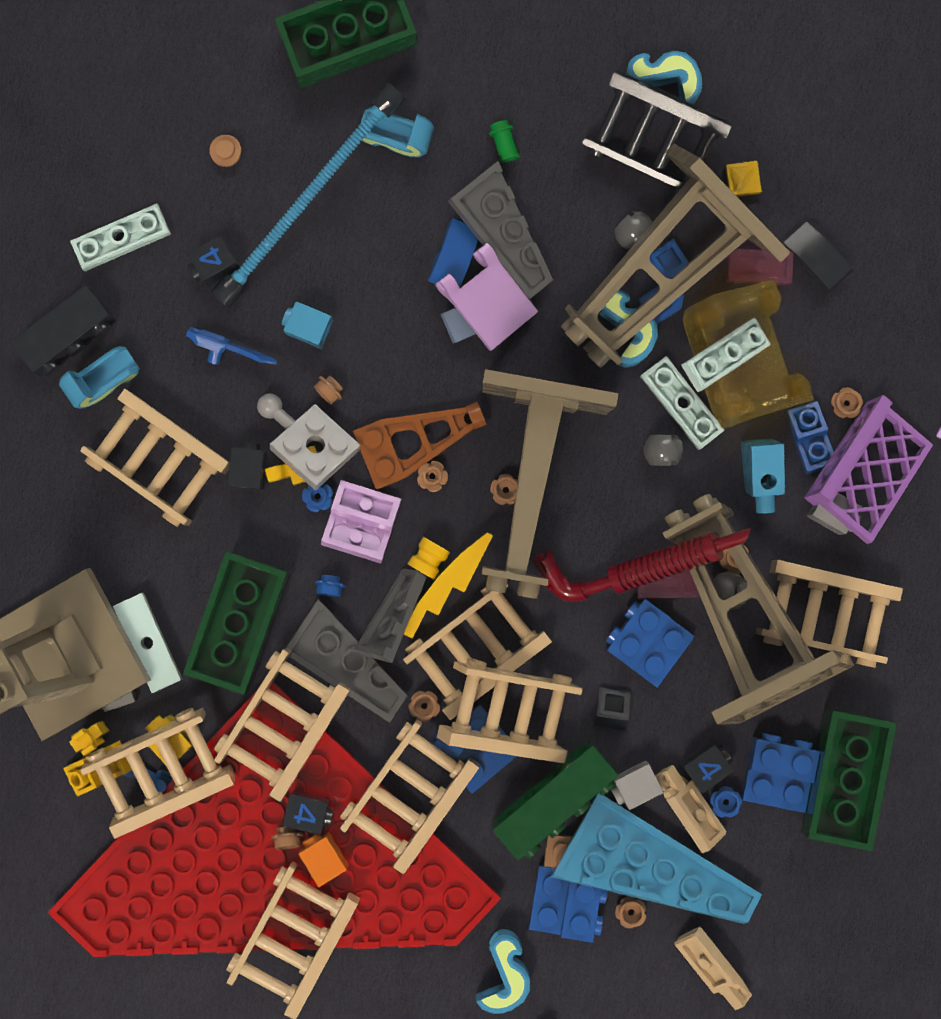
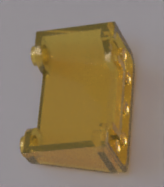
[683,279,814,428]

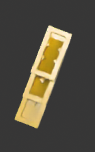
[404,533,493,638]

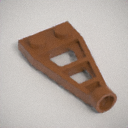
[353,402,487,490]

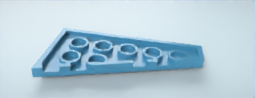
[550,793,762,924]

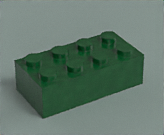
[274,0,417,88]
[183,551,291,695]
[801,708,897,851]
[492,739,618,861]

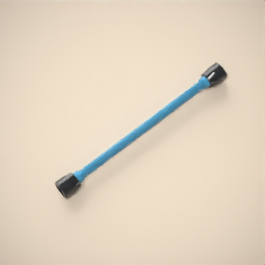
[211,82,406,308]

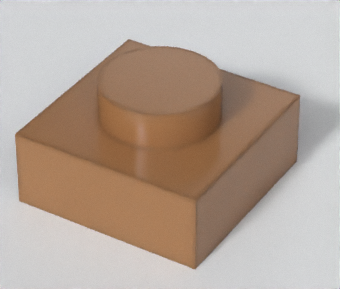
[544,834,572,868]

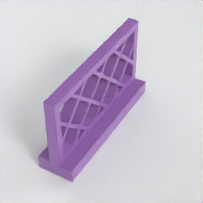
[804,395,933,544]

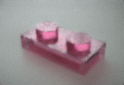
[727,249,794,286]
[637,570,701,598]

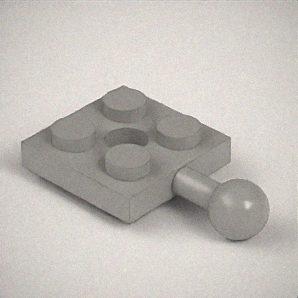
[257,393,361,491]

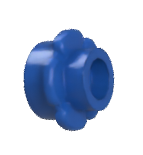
[302,484,333,512]
[314,575,346,597]
[710,786,742,818]

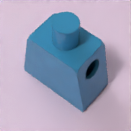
[741,439,785,513]

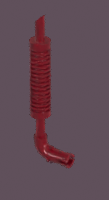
[533,527,751,602]

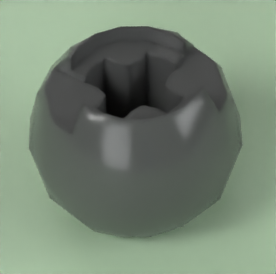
[615,211,653,251]
[643,435,684,466]
[712,571,747,611]

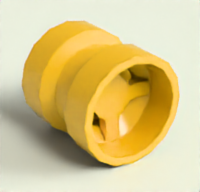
[407,537,450,580]

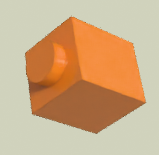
[299,832,349,887]

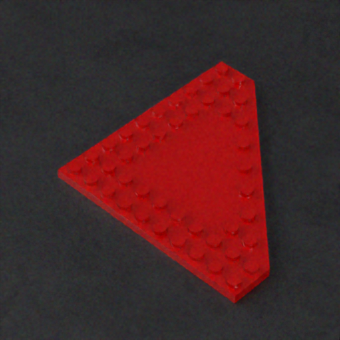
[48,681,501,957]

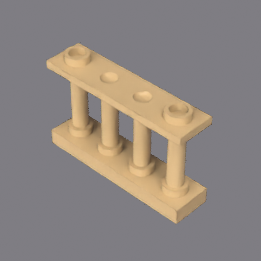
[80,389,230,527]
[756,560,903,668]
[403,584,552,720]
[214,648,351,802]
[437,658,582,763]
[80,708,236,839]
[340,719,479,875]
[226,861,360,1019]

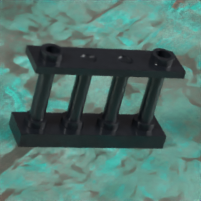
[583,69,732,193]

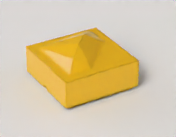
[724,161,762,197]

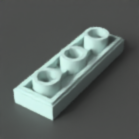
[70,204,171,271]
[681,318,771,392]
[640,356,724,450]
[113,593,183,693]

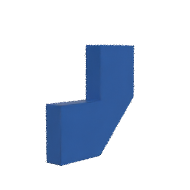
[637,239,689,325]

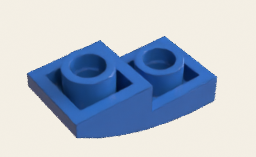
[428,218,478,288]
[787,401,834,475]

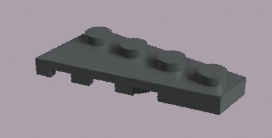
[448,161,553,299]
[286,599,407,723]

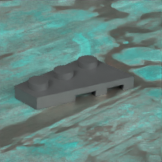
[354,568,426,663]

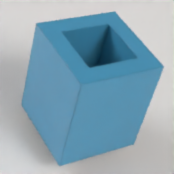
[282,301,334,349]

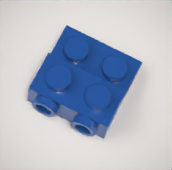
[605,598,695,688]
[432,703,517,794]
[741,733,820,813]
[528,864,608,943]

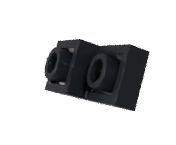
[784,222,853,292]

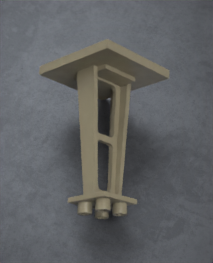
[561,144,790,368]
[482,369,619,599]
[663,494,854,724]
[0,568,151,741]

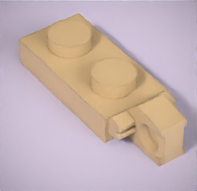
[655,765,726,853]
[675,927,752,1010]

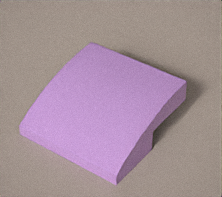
[321,480,401,563]

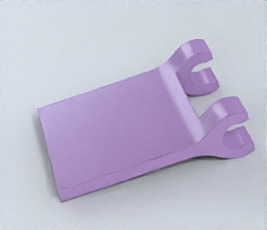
[435,243,538,351]

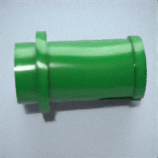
[489,120,520,163]

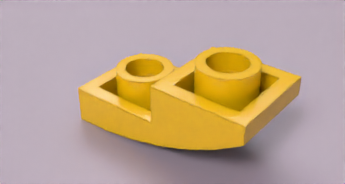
[63,740,132,797]

